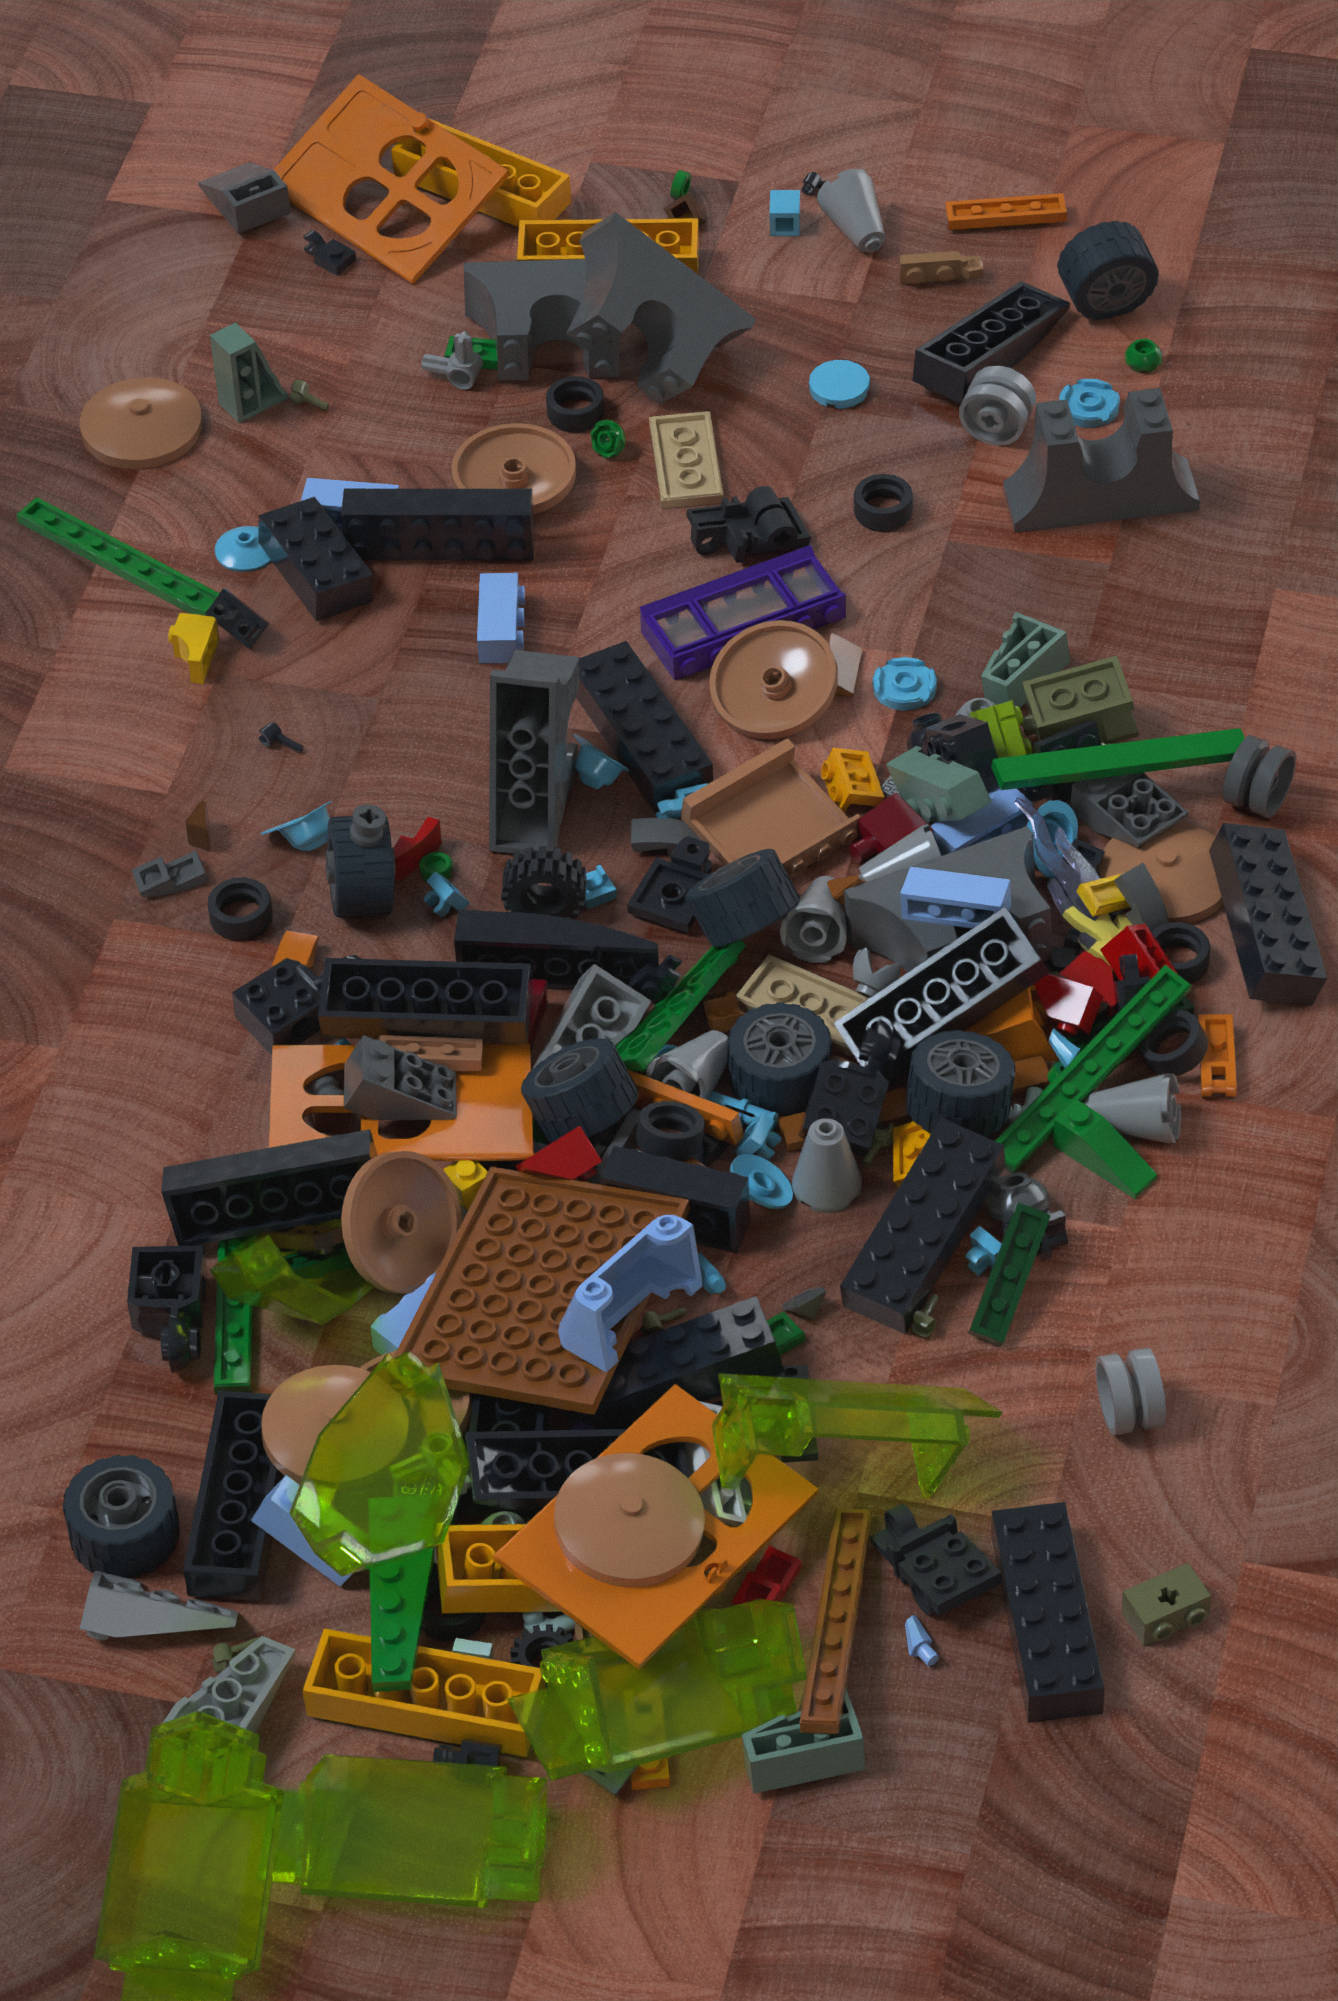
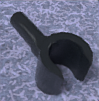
[801,172,826,196]
[259,722,304,753]

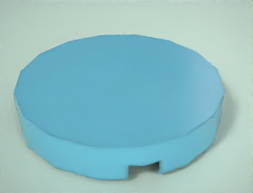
[809,360,870,409]
[1059,379,1120,428]
[872,657,937,711]

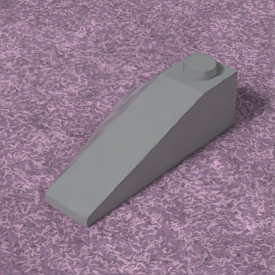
[532,964,651,1070]
[80,1571,238,1640]
[157,1636,296,1787]

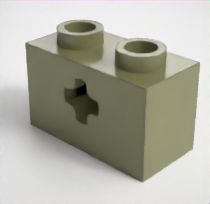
[1121,1563,1211,1646]

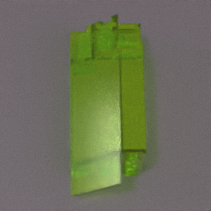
[712,1373,1003,1499]
[507,1599,807,1781]
[94,1711,284,2001]
[261,1754,551,1908]

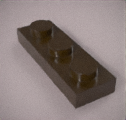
[262,1225,344,1255]

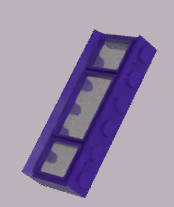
[640,545,846,681]

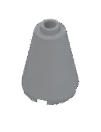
[817,169,885,252]
[858,824,941,882]
[780,876,847,963]
[646,1030,729,1100]
[1083,1074,1181,1143]
[792,1119,862,1213]

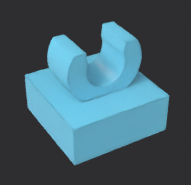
[584,865,617,909]
[424,871,470,917]
[735,1113,781,1160]
[965,1226,1001,1276]

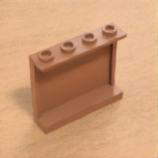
[681,738,861,877]

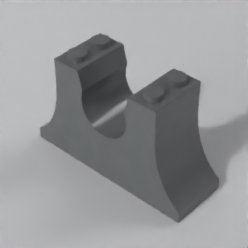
[566,212,756,404]
[464,259,623,381]
[1003,388,1200,533]
[489,650,580,855]
[844,826,1053,973]

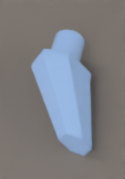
[905,1615,939,1667]

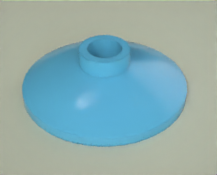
[215,526,272,572]
[730,1154,793,1209]

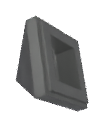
[781,1286,826,1320]

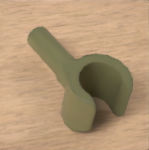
[290,380,329,411]
[862,1119,893,1167]
[912,1294,939,1338]
[640,1306,686,1337]
[212,1637,258,1673]

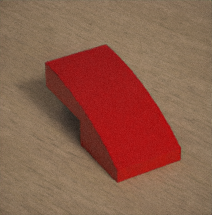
[393,816,442,882]
[731,1545,803,1620]

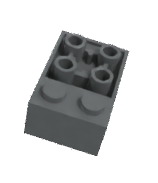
[198,162,290,234]
[1070,773,1189,847]
[344,1035,457,1120]

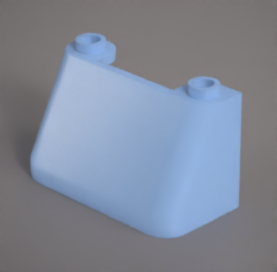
[558,1215,703,1372]

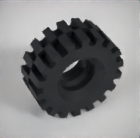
[501,846,587,919]

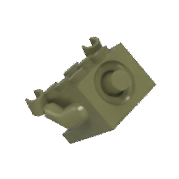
[1022,656,1139,745]

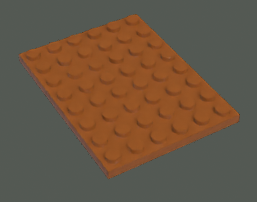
[388,1167,691,1415]

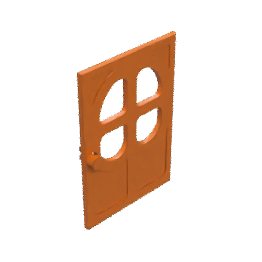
[273,74,510,284]
[269,1044,534,1161]
[492,1385,819,1669]

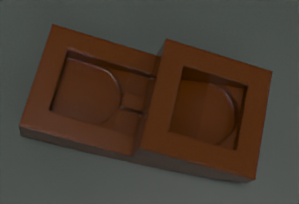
[699,990,745,1032]

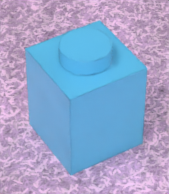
[769,190,800,236]

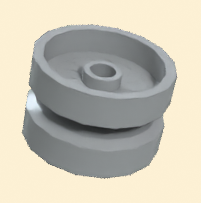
[959,366,1036,446]
[1095,1347,1166,1436]

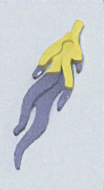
[1014,798,1132,973]

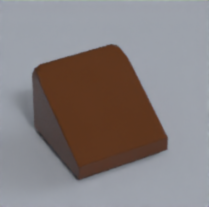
[185,800,210,851]
[312,1113,354,1135]

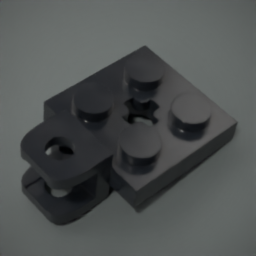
[1017,720,1102,802]
[627,836,712,933]

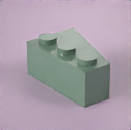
[210,323,289,423]
[981,612,1071,708]
[886,746,992,822]
[742,1688,866,1794]

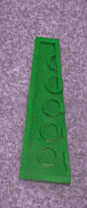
[616,940,745,1073]
[369,1495,443,1692]

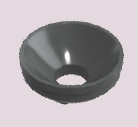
[985,1172,1050,1222]

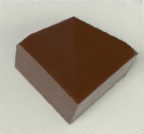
[663,193,707,226]

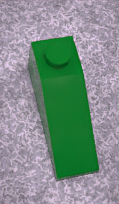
[1053,1099,1157,1199]

